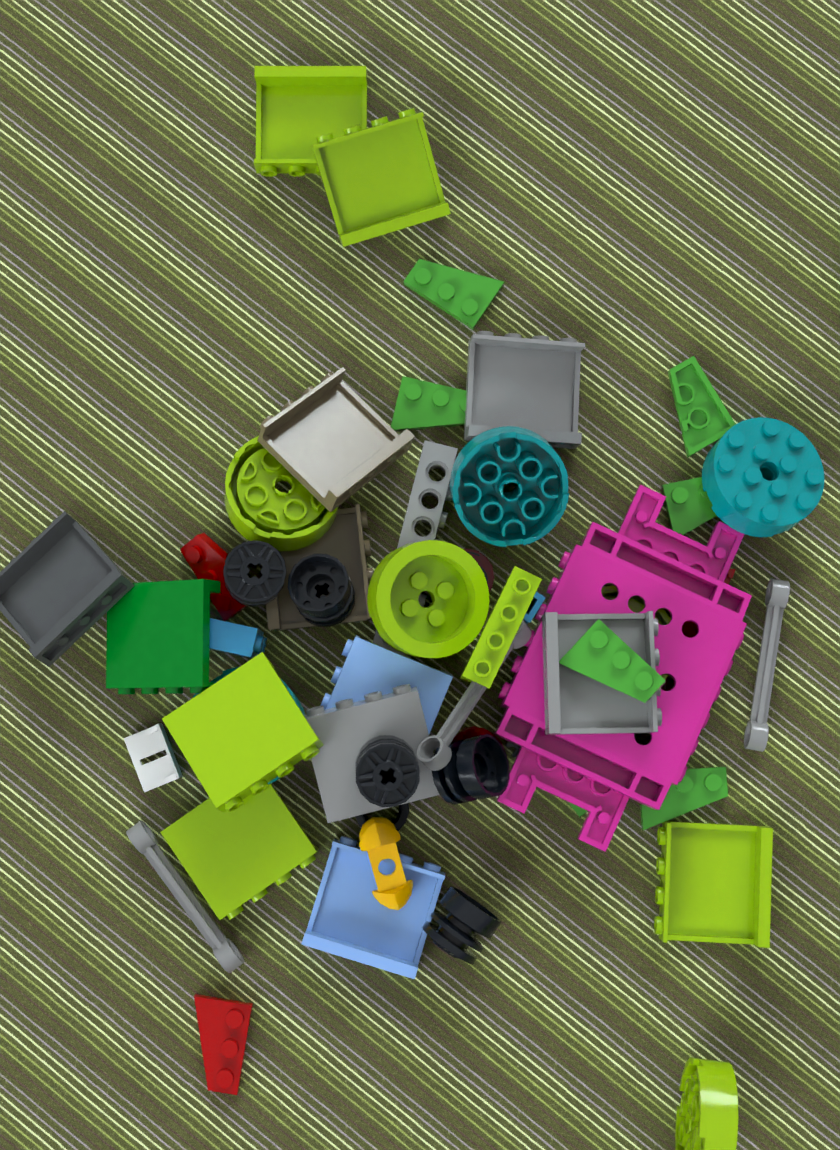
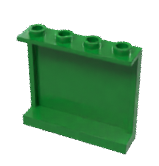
[106,579,220,695]

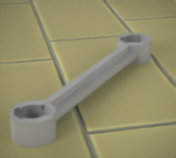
[744,578,790,752]
[417,620,532,771]
[126,820,244,973]

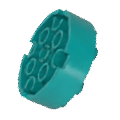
[702,417,824,537]
[450,426,569,547]

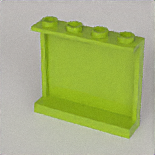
[254,66,367,177]
[312,108,451,247]
[459,566,542,691]
[162,652,324,813]
[160,783,319,920]
[654,821,773,948]

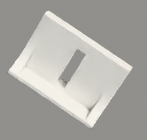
[123,723,183,792]

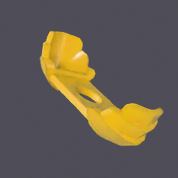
[359,817,413,910]

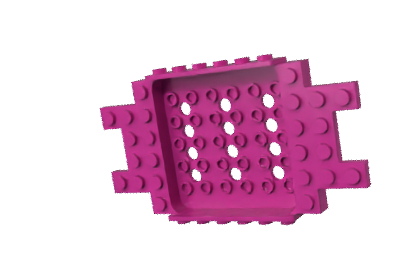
[494,485,752,852]

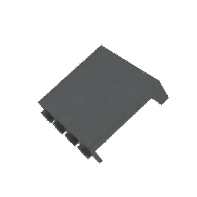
[0,511,135,667]

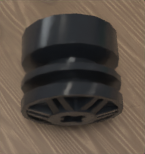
[223,540,286,607]
[288,554,356,627]
[432,734,510,805]
[356,735,420,807]
[422,886,502,965]

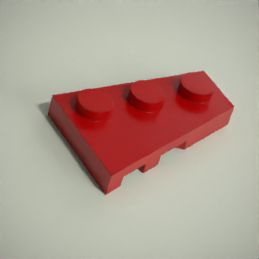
[180,533,249,621]
[194,994,253,1095]

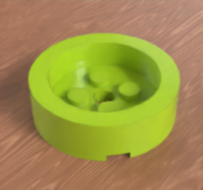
[224,436,339,551]
[367,540,489,658]
[675,1057,738,1150]

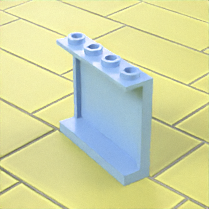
[320,635,453,734]
[301,836,445,979]

